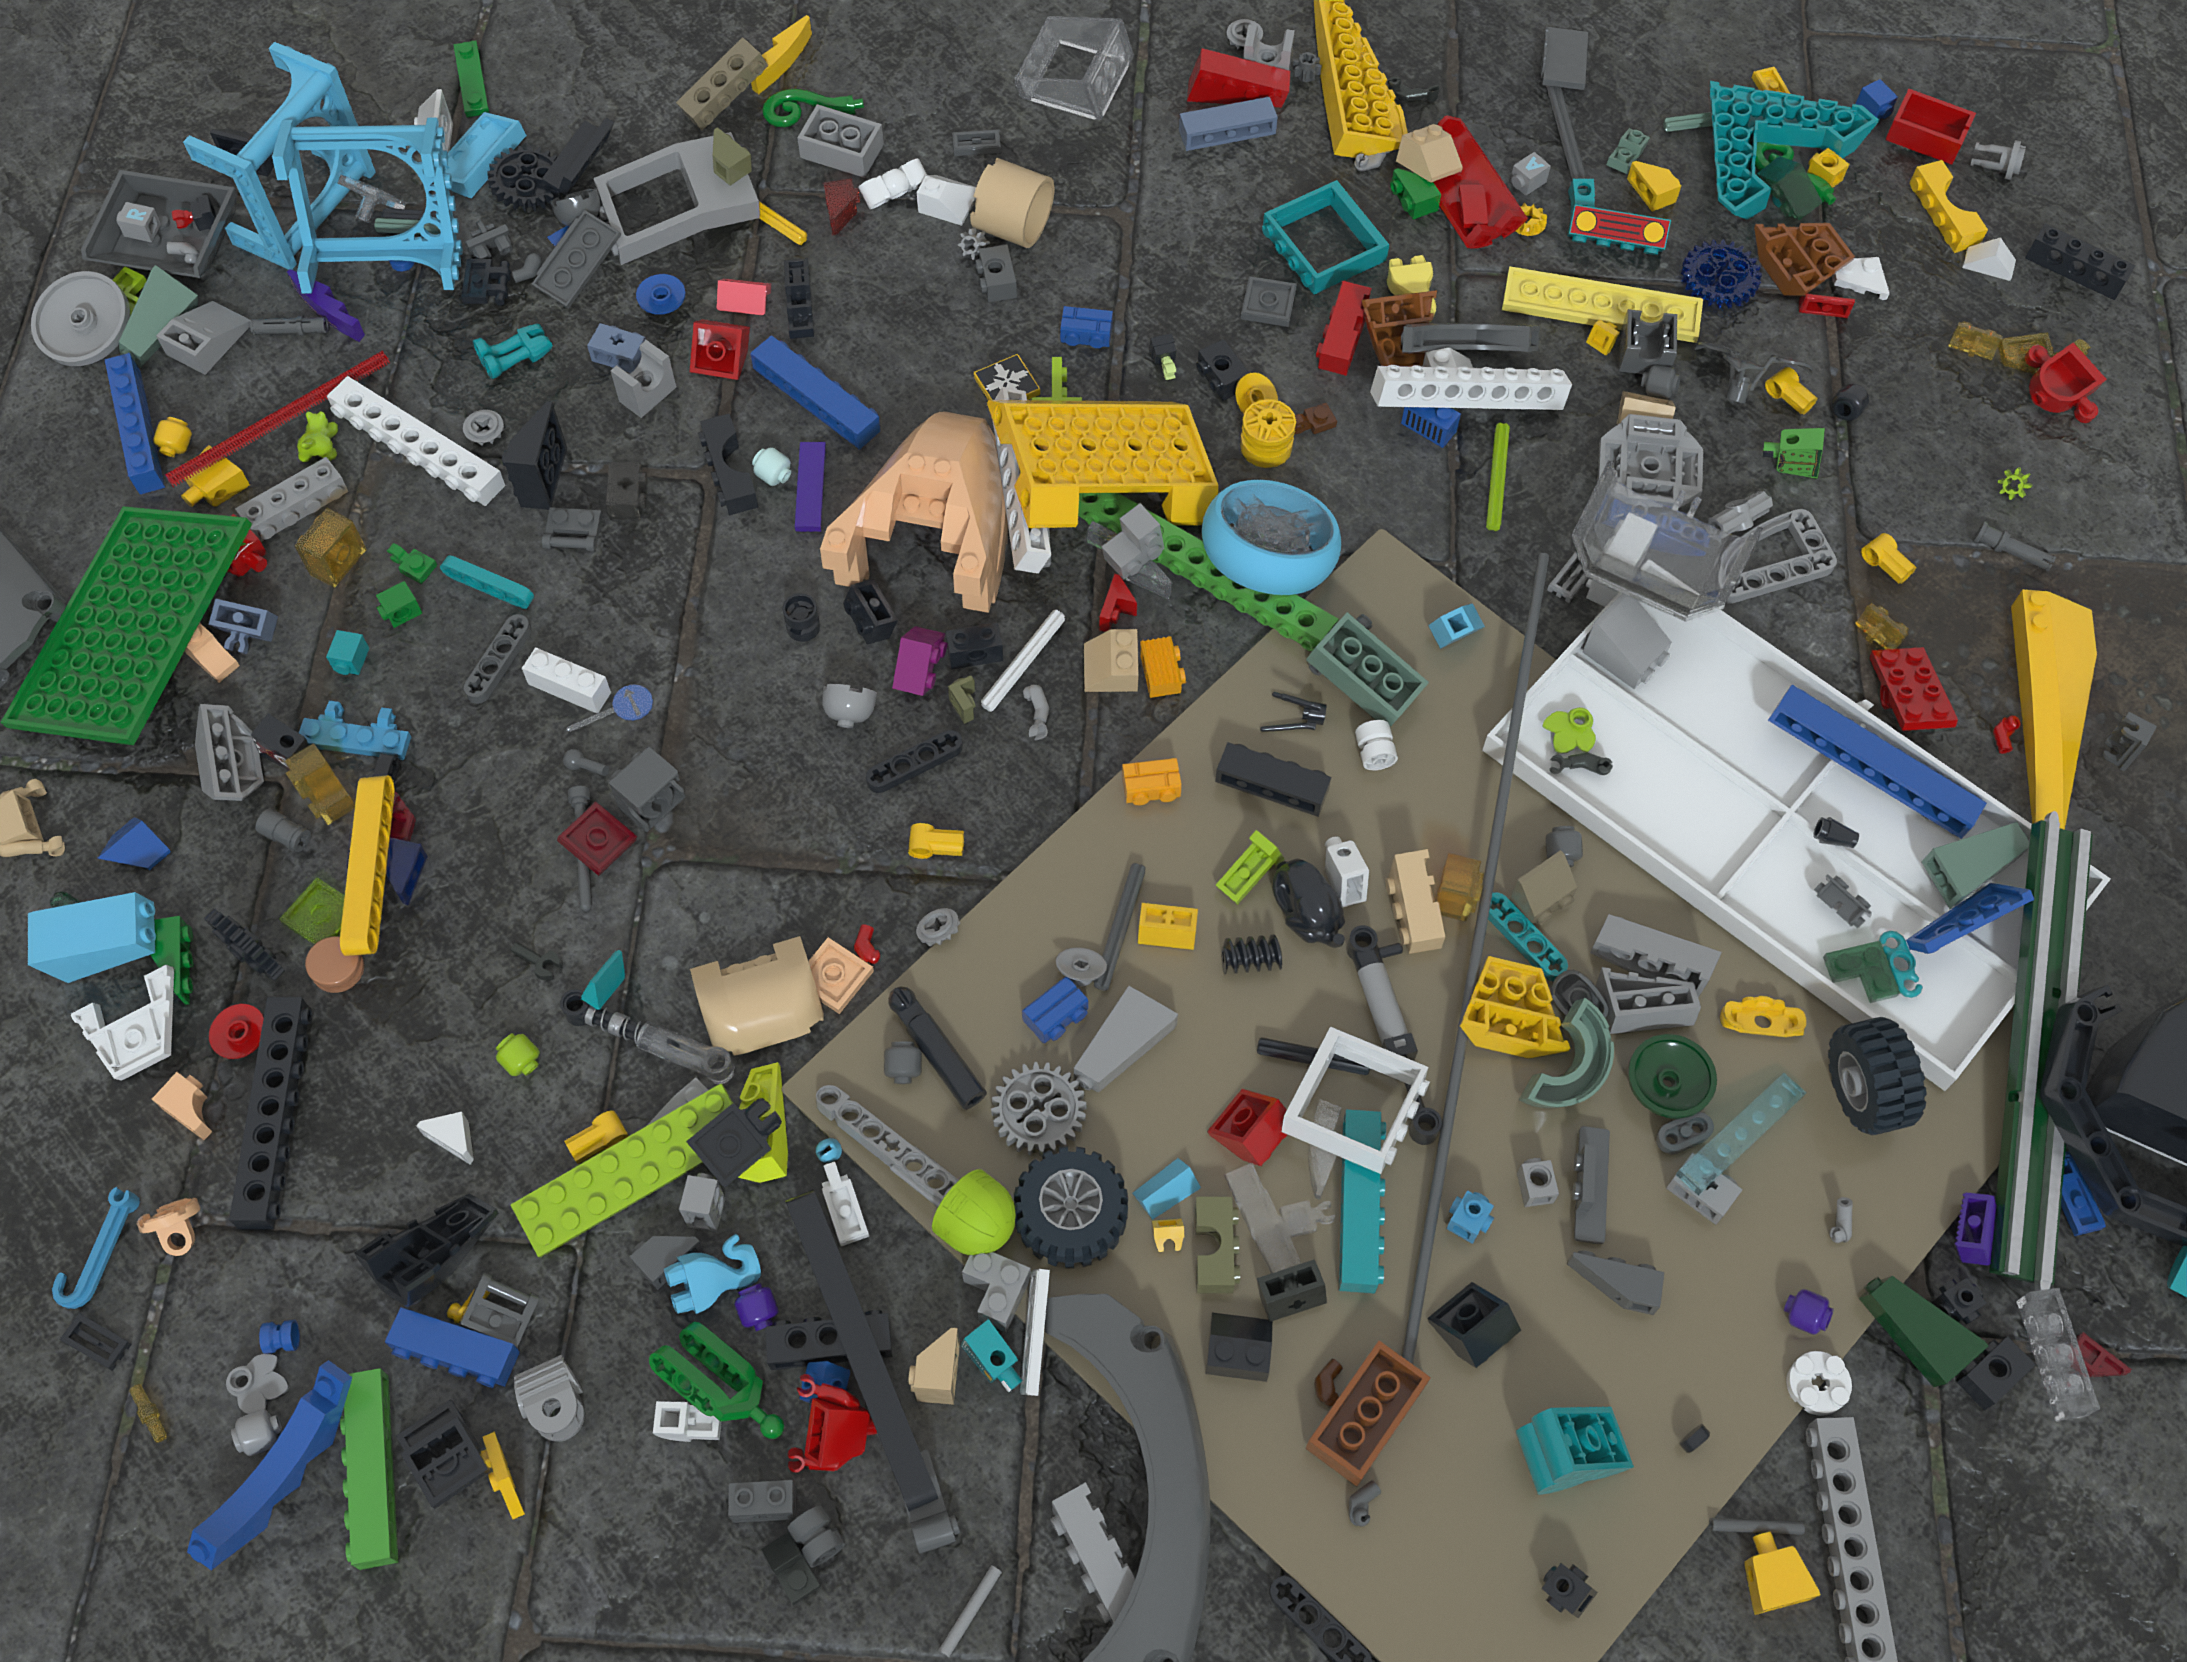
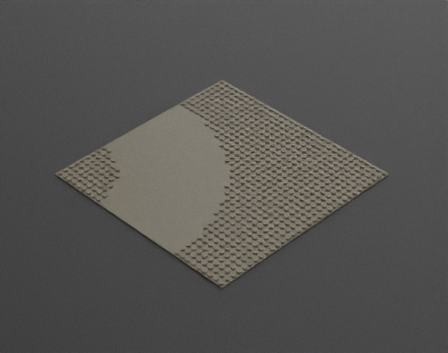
[782,529,2014,1662]

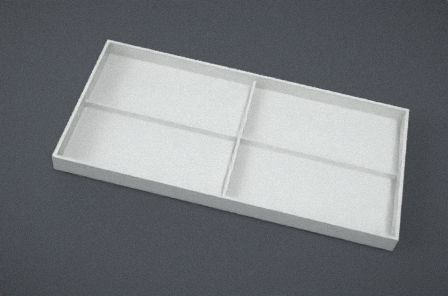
[1482,560,2111,1091]

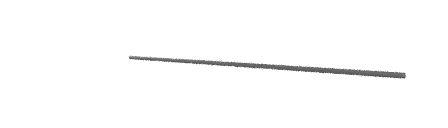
[1402,553,1549,1364]

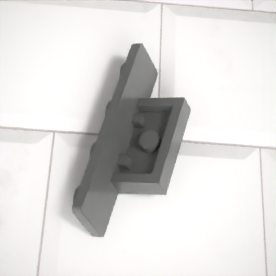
[1572,1126,1610,1244]

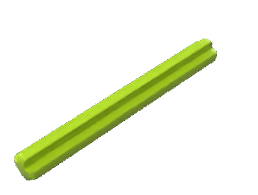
[1486,422,1510,531]

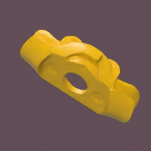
[1720,996,1806,1037]

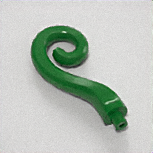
[762,89,864,127]
[1755,142,1836,205]

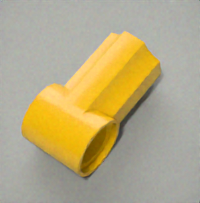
[1765,367,1818,415]
[1861,533,1917,584]
[908,823,964,859]
[564,1111,629,1164]

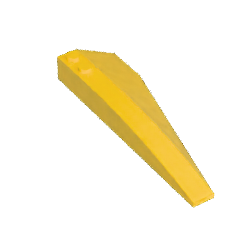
[1314,0,1408,158]
[2011,589,2097,829]

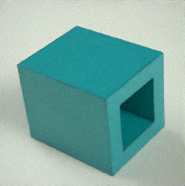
[326,630,369,675]

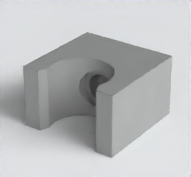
[1243,24,1295,71]
[611,340,676,418]

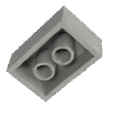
[797,105,884,178]

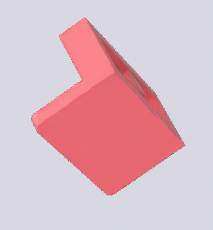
[717,278,771,315]

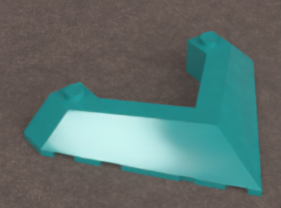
[1709,81,1879,219]

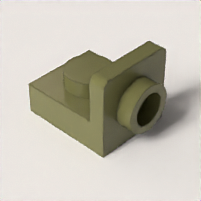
[948,676,976,724]

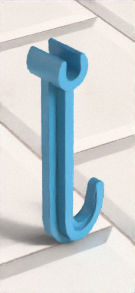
[52,1187,140,1309]

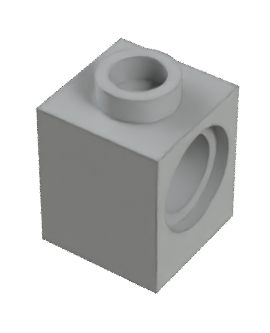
[1517,1158,1559,1207]

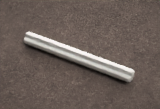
[981,610,1065,712]

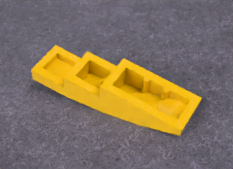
[751,15,812,95]

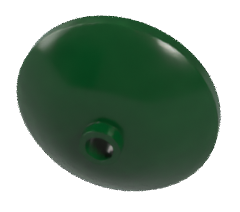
[1628,1034,1717,1119]

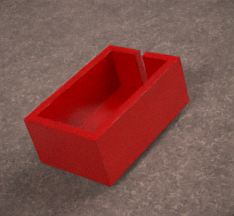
[1885,89,1976,165]

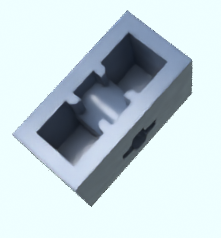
[587,323,646,373]

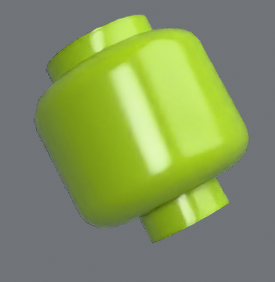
[496,1033,540,1076]

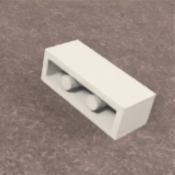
[522,647,611,714]

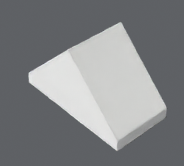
[1962,237,2016,281]
[417,1112,474,1164]

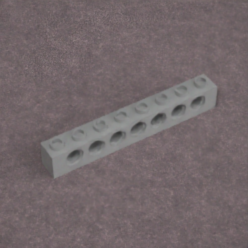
[1806,1417,1898,1662]

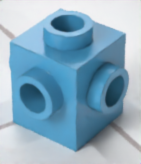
[1446,1190,1494,1244]

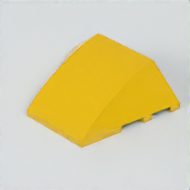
[1460,956,1571,1059]

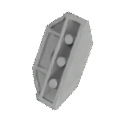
[195,704,264,801]

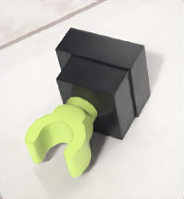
[1149,333,1177,380]

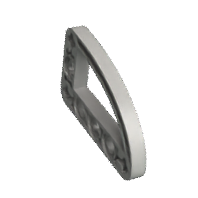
[1714,509,1837,604]

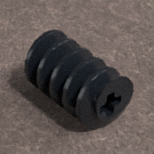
[1221,934,1283,974]

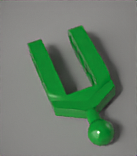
[649,1322,784,1439]

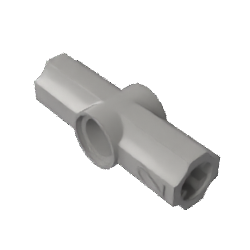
[1705,491,1773,539]

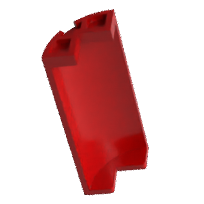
[1433,115,1528,249]

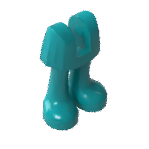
[472,324,553,379]

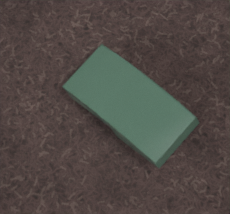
[1606,128,1650,174]

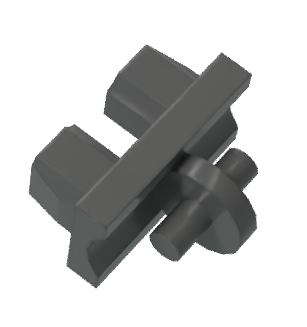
[465,220,512,259]

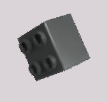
[1619,309,1677,374]
[609,747,686,832]

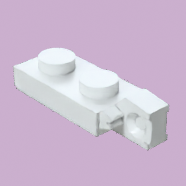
[822,1162,869,1246]

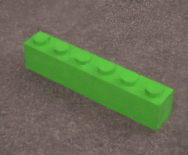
[340,1368,398,1570]

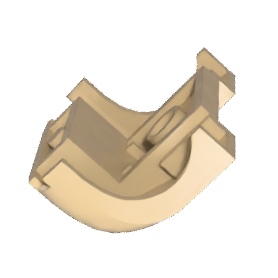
[690,936,824,1056]

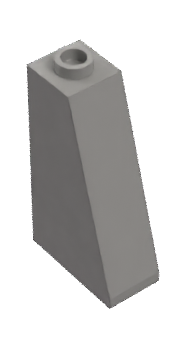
[1074,986,1178,1093]

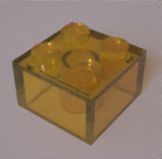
[295,508,367,588]

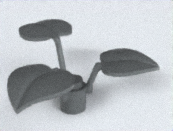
[1695,342,1813,403]

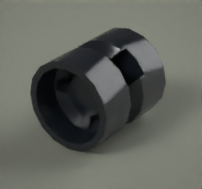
[782,593,820,642]

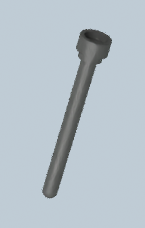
[568,786,591,911]

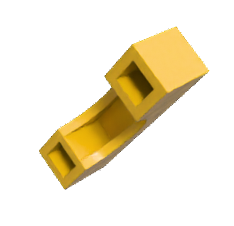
[1909,160,1988,253]

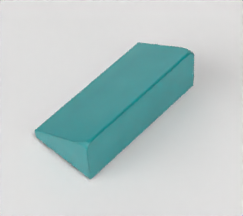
[581,950,625,1010]

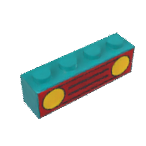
[1567,204,1671,255]

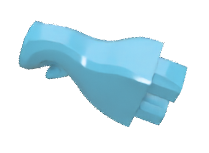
[664,1234,761,1314]

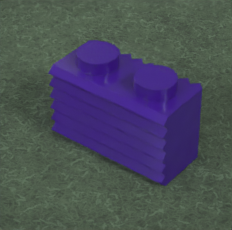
[1955,1192,1997,1265]

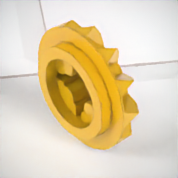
[1515,203,1547,236]

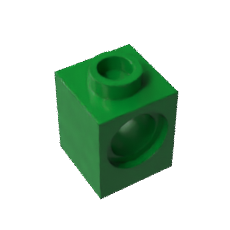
[376,581,423,628]

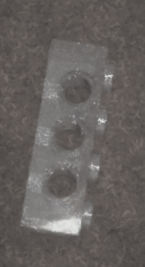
[2017,1288,2100,1422]

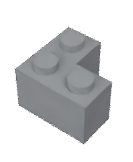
[1102,503,1164,580]
[962,1252,1031,1333]

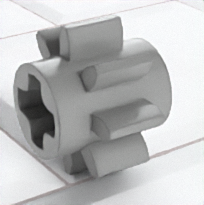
[958,228,990,260]

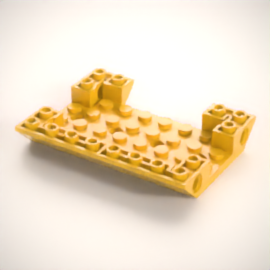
[987,400,1218,528]

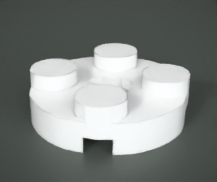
[1786,1351,1852,1416]

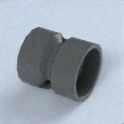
[787,1505,846,1568]

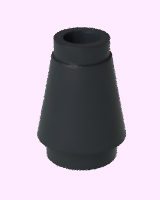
[1813,817,1859,848]

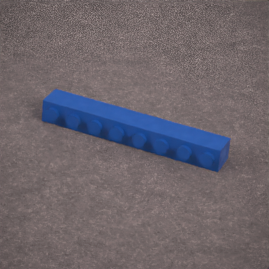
[1768,685,1987,839]

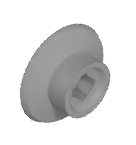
[1056,948,1107,986]

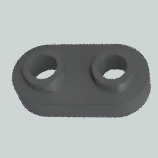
[1656,1112,1714,1154]

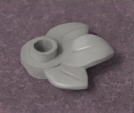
[226,1354,289,1414]

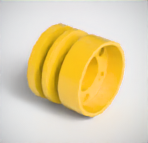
[1240,399,1296,468]

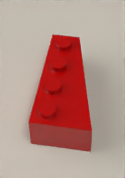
[1187,48,1290,108]

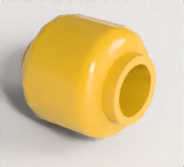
[153,417,192,457]

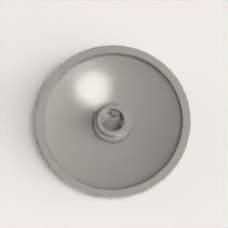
[31,271,130,366]

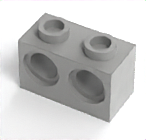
[679,1173,725,1232]

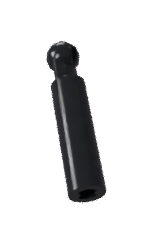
[888,986,987,1110]

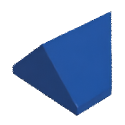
[97,817,171,870]

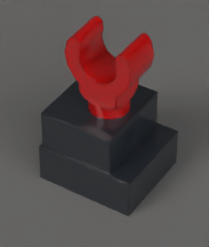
[172,195,217,231]

